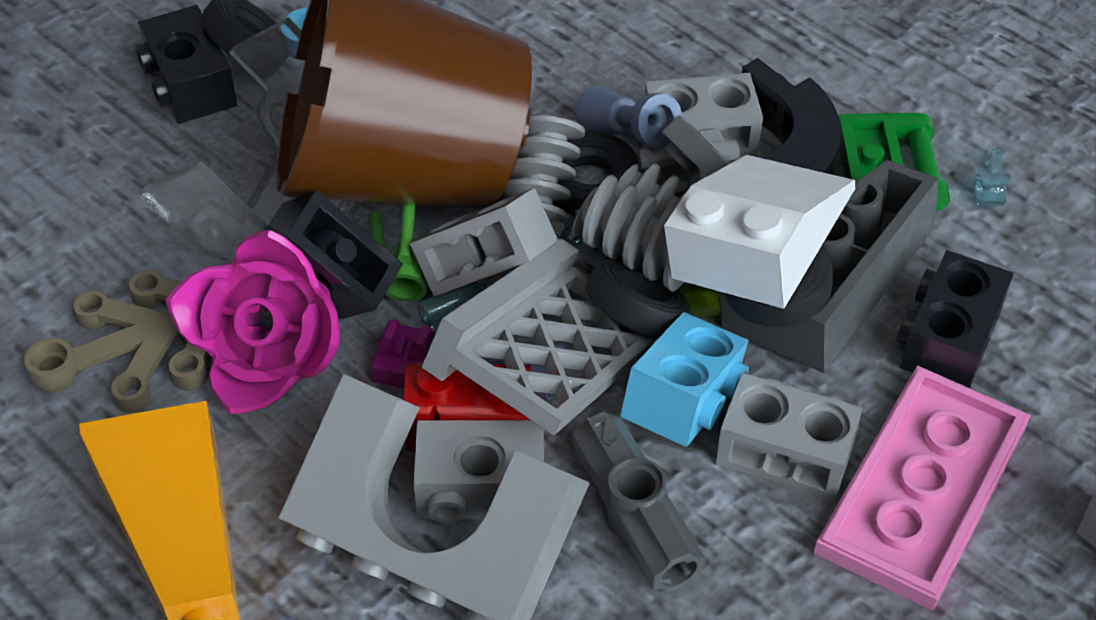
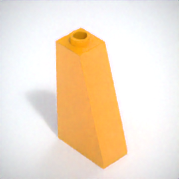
[79,401,240,620]

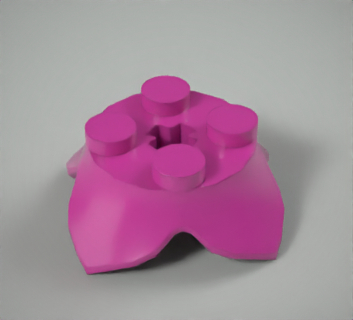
[165,230,340,414]

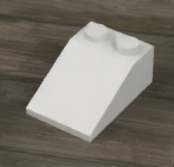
[664,155,855,309]

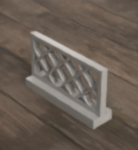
[422,238,659,435]

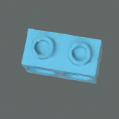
[620,312,749,447]

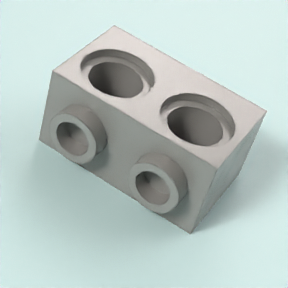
[644,73,763,157]
[410,187,558,296]
[716,372,863,501]

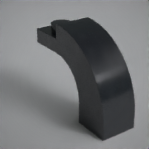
[742,58,841,175]

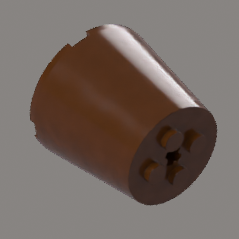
[276,0,532,209]

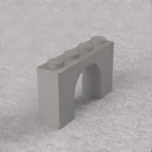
[278,374,590,620]

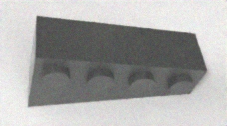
[720,160,939,373]

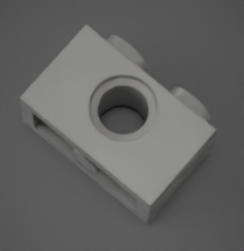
[414,420,544,523]

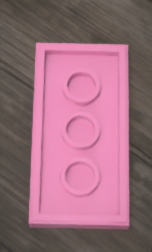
[813,365,1031,611]

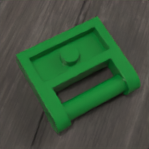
[839,113,950,212]

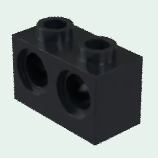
[896,250,1014,388]

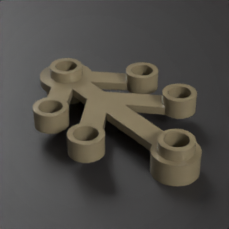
[24,270,209,413]

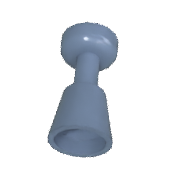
[575,85,682,149]

